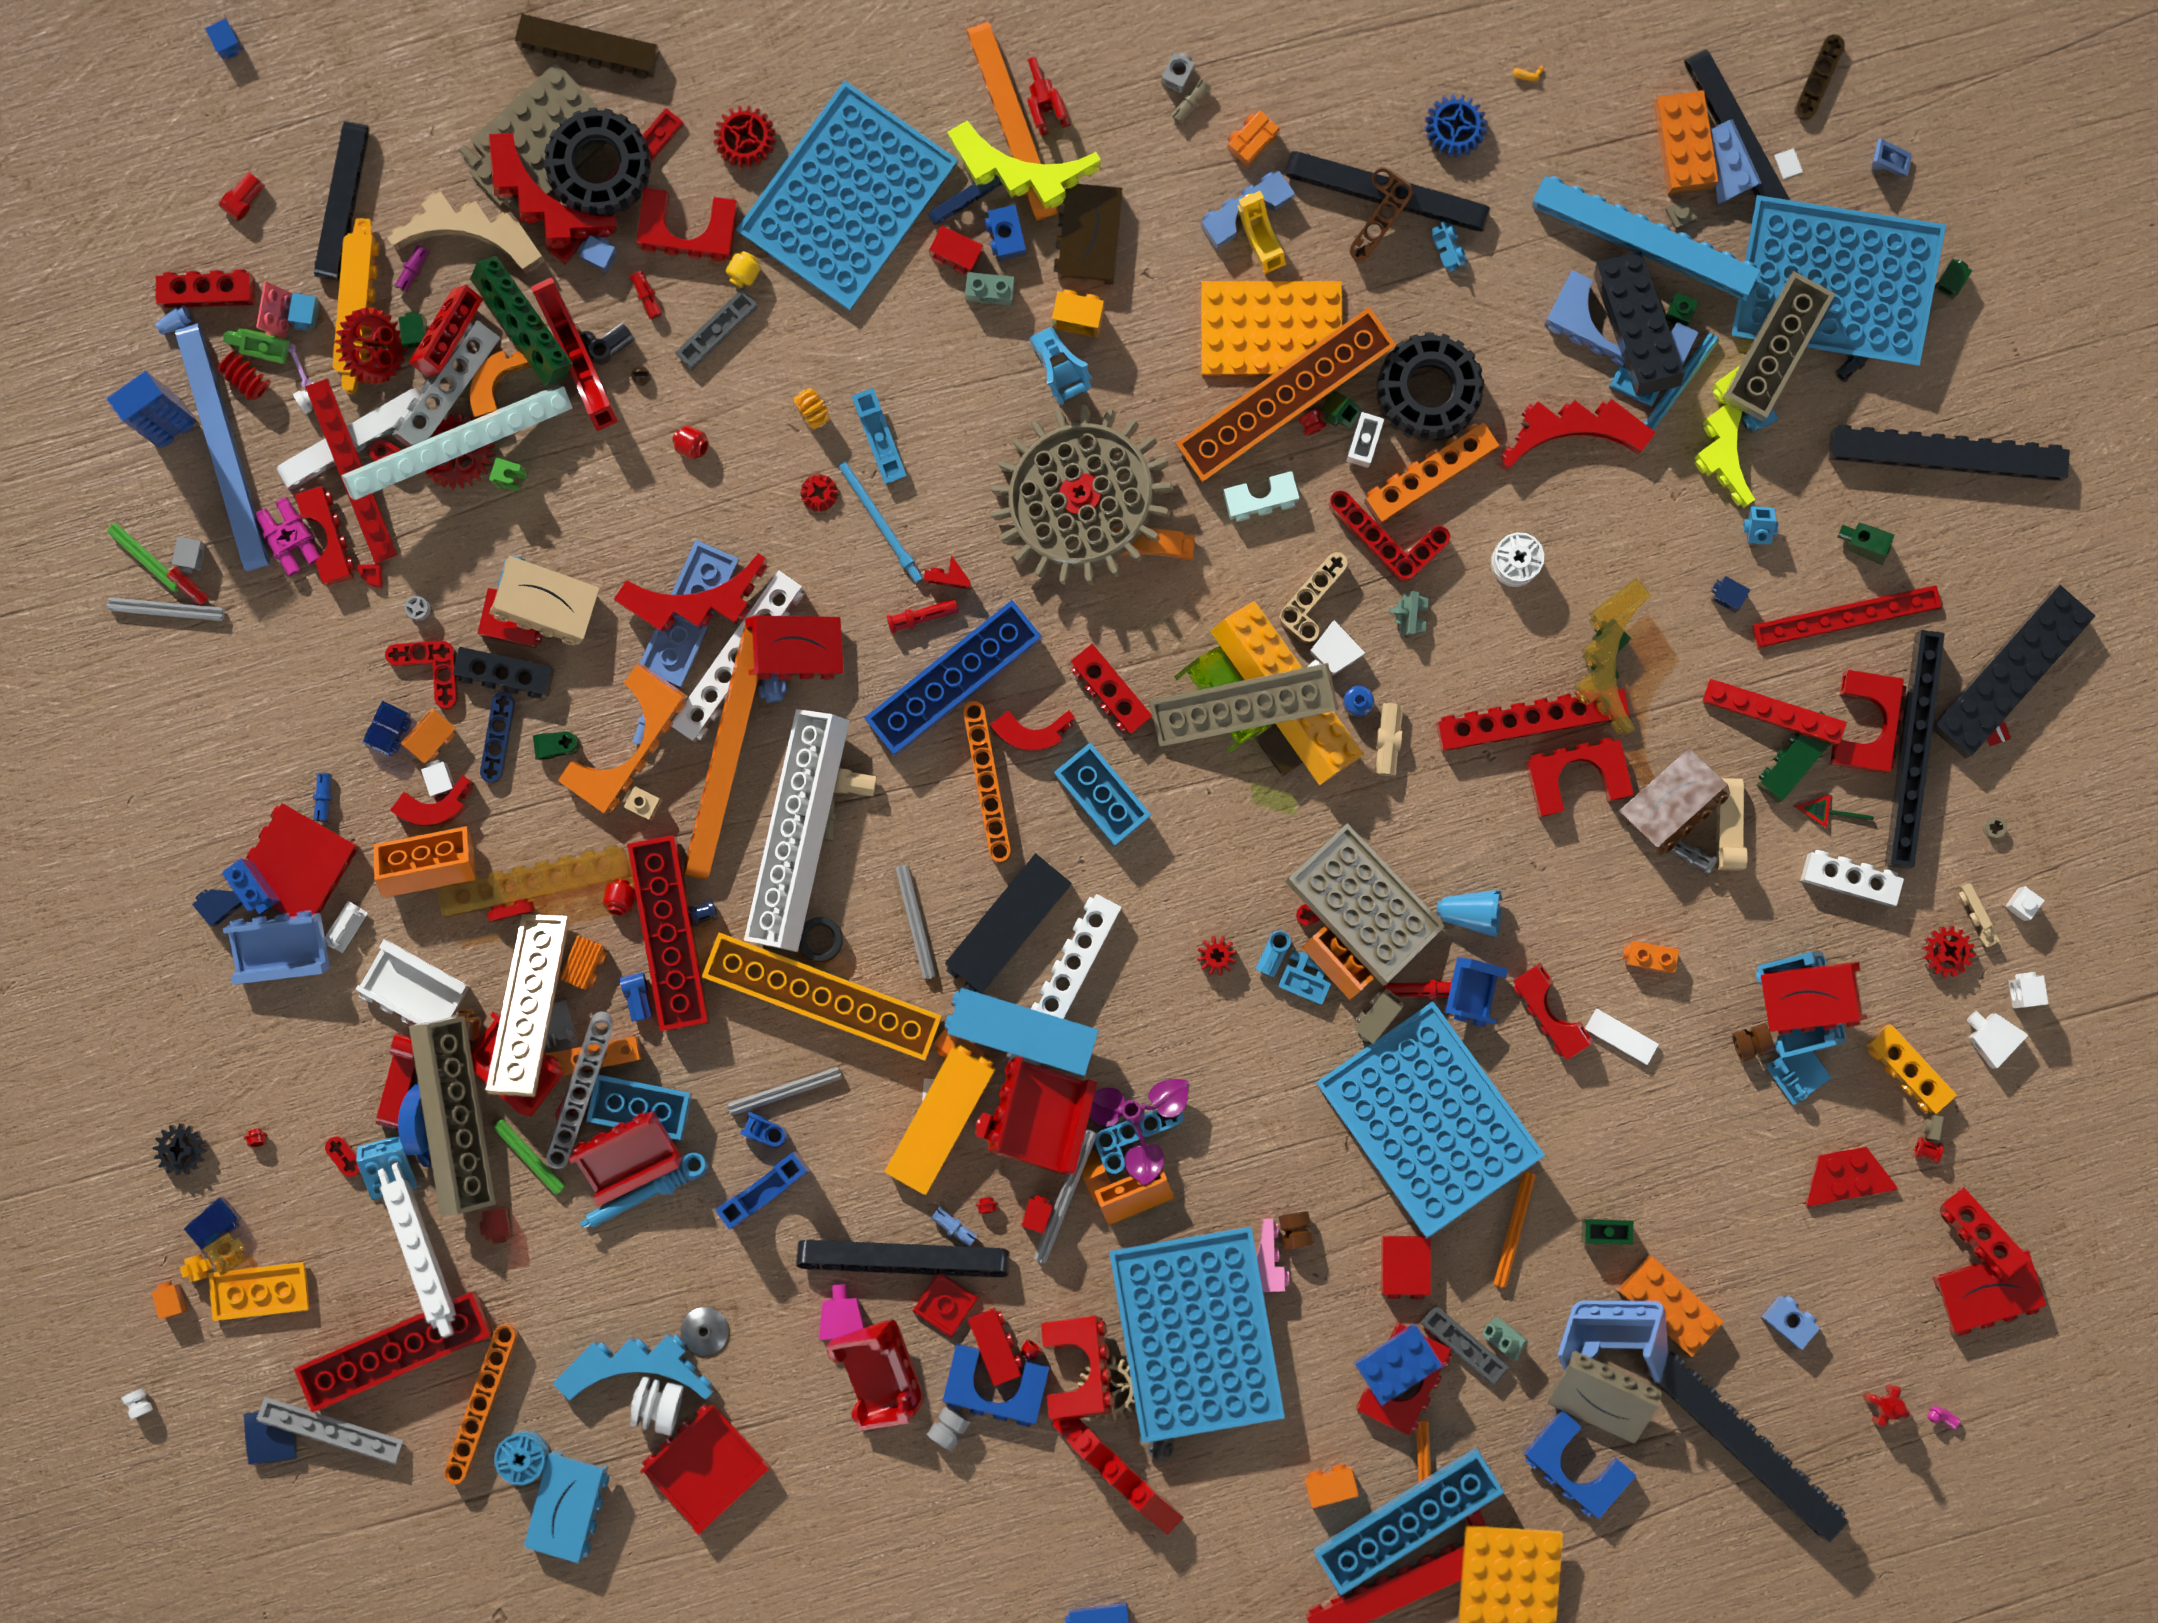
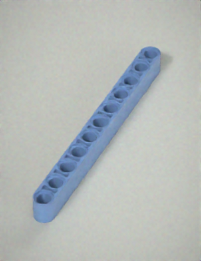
[175,323,270,572]

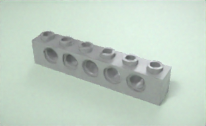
[392,321,500,447]

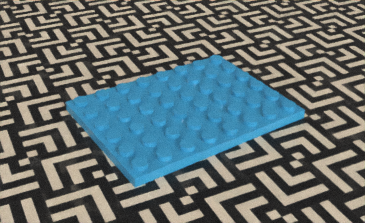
[736,80,959,311]
[1731,195,1946,366]
[1316,1002,1545,1239]
[1109,1227,1285,1443]

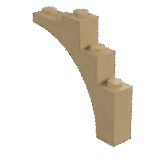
[388,191,545,274]

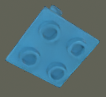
[1765,1051,1831,1105]

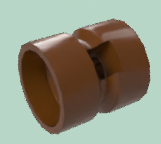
[1732,1023,1775,1062]
[1278,1211,1315,1250]

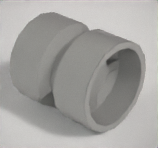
[927,1406,971,1451]

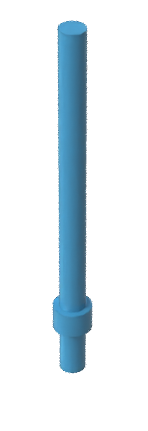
[839,462,923,583]

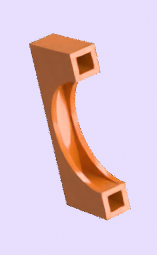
[558,663,688,813]

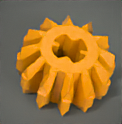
[794,388,830,430]

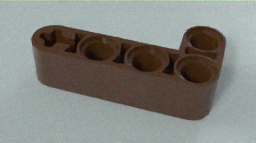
[1350,167,1413,261]

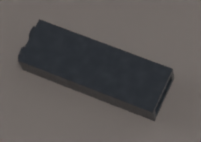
[945,853,1072,994]

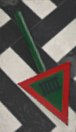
[1793,794,1874,829]

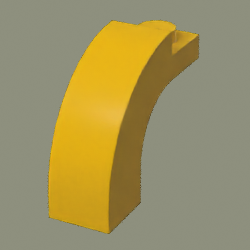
[1238,191,1286,274]

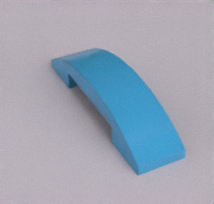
[852,388,907,484]

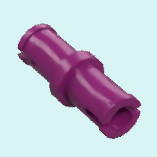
[394,245,430,293]

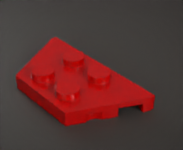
[1805,1147,1898,1206]

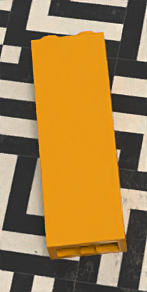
[884,1044,996,1195]

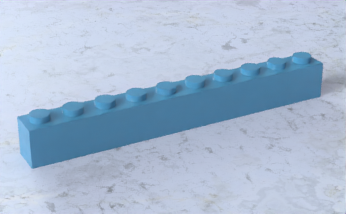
[1532,176,1760,301]

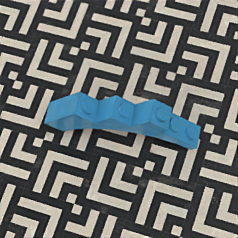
[552,1333,714,1401]

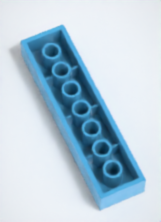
[1314,1447,1504,1595]

